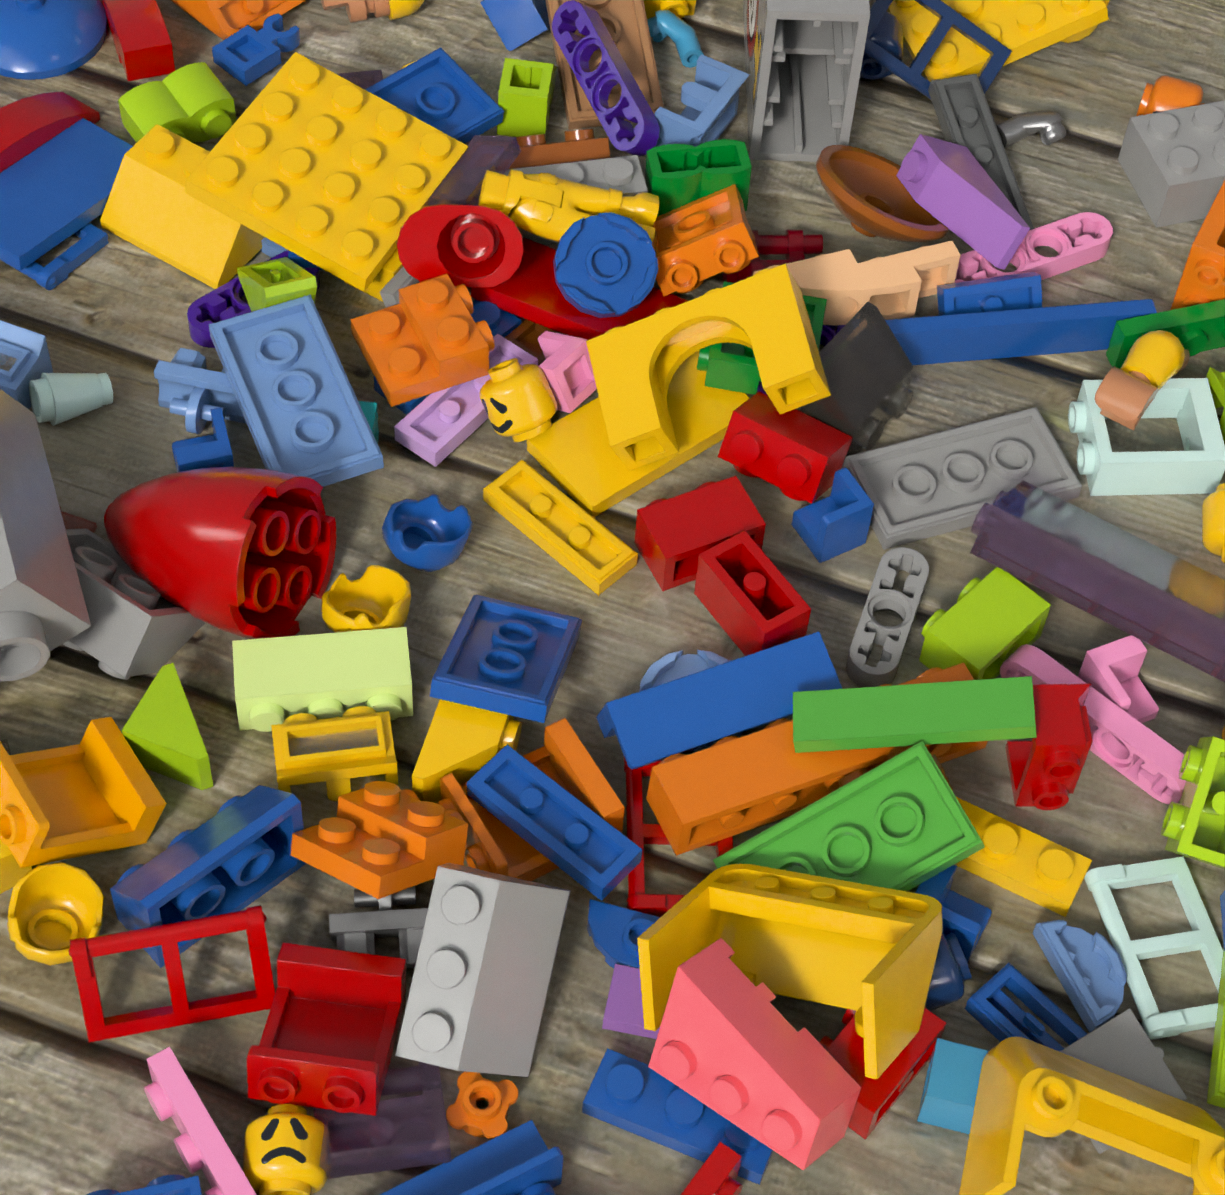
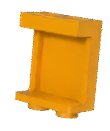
[0,717,167,868]

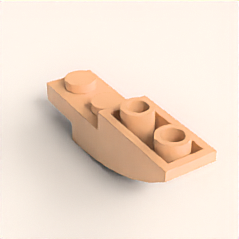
[753,241,961,325]

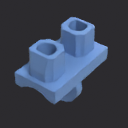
[154,348,247,434]

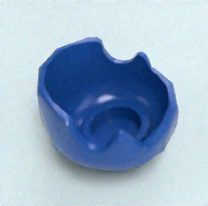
[382,494,473,572]

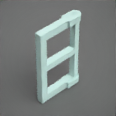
[1084,856,1223,1039]

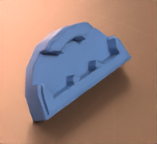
[1032,920,1127,1033]

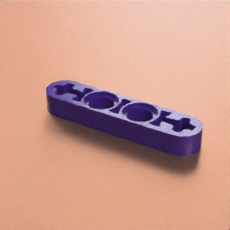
[552,0,660,157]

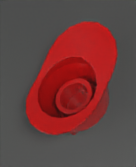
[397,204,524,288]

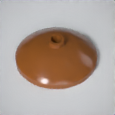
[816,145,950,242]

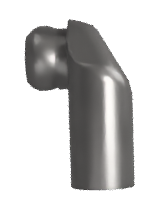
[996,111,1066,148]

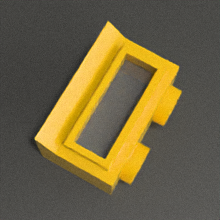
[271,706,398,801]

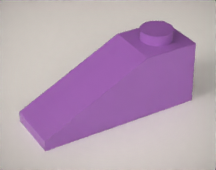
[896,134,1030,270]

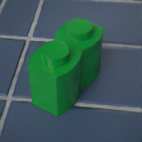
[645,139,752,217]

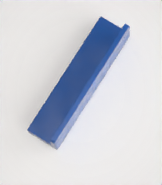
[596,632,843,769]
[380,1120,563,1195]

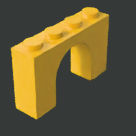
[586,263,831,471]

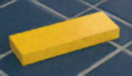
[483,460,638,596]

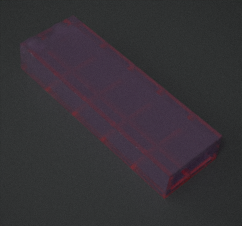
[970,480,1225,682]

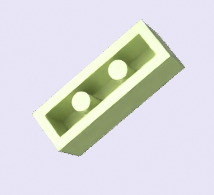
[232,627,413,732]

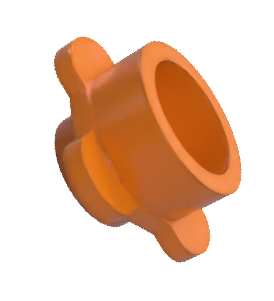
[446,1071,518,1139]

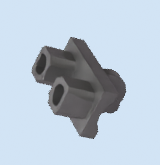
[329,886,428,968]

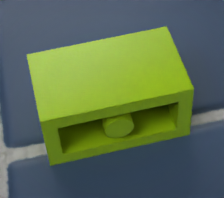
[919,567,1051,680]

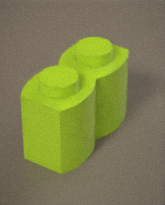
[118,62,237,143]

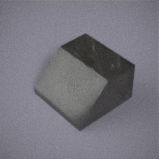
[800,302,914,456]

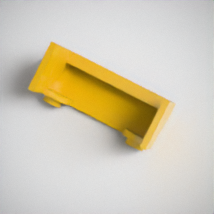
[637,864,943,1079]
[959,1037,1225,1195]

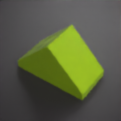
[237,257,317,312]
[122,663,214,790]

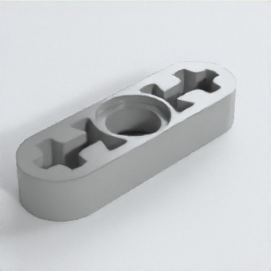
[846,547,929,687]

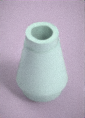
[29,373,113,426]

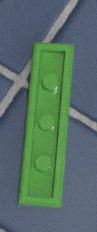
[793,676,1037,753]

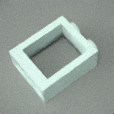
[1068,378,1225,496]

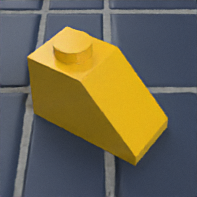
[412,699,522,803]

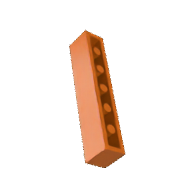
[646,663,988,856]

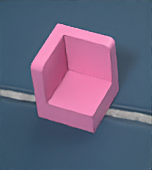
[538,331,597,413]
[1078,633,1159,723]

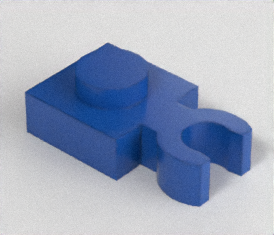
[212,13,300,86]

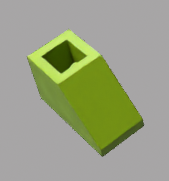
[497,58,557,137]

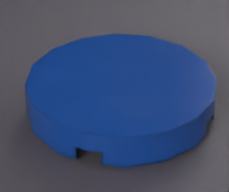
[553,212,658,318]

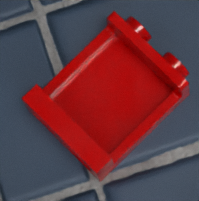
[246,942,406,1116]

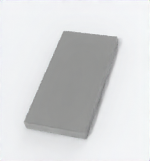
[842,407,1082,550]

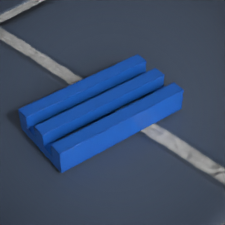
[965,963,1087,1051]

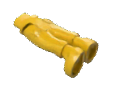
[478,169,659,242]

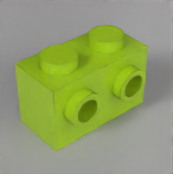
[1161,736,1225,869]

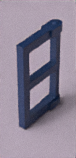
[864,0,1012,100]

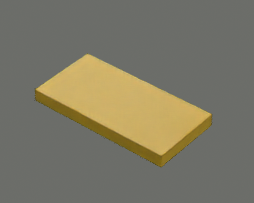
[527,350,750,517]

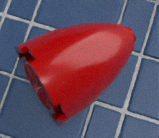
[104,467,336,639]

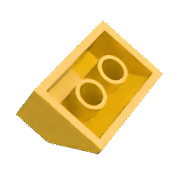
[100,124,265,289]

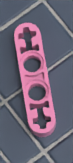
[954,212,1113,283]
[1000,644,1186,805]

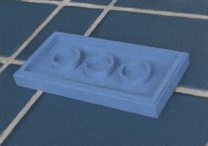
[209,295,384,487]

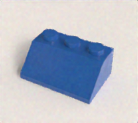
[110,785,307,968]

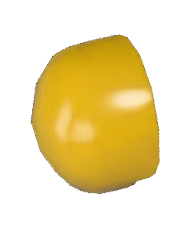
[321,565,411,633]
[7,862,104,966]

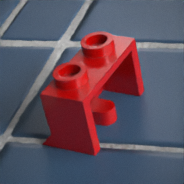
[1005,683,1093,810]

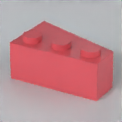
[648,938,861,1170]

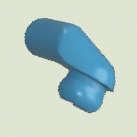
[647,10,704,68]

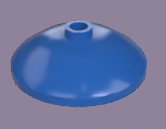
[0,0,108,80]

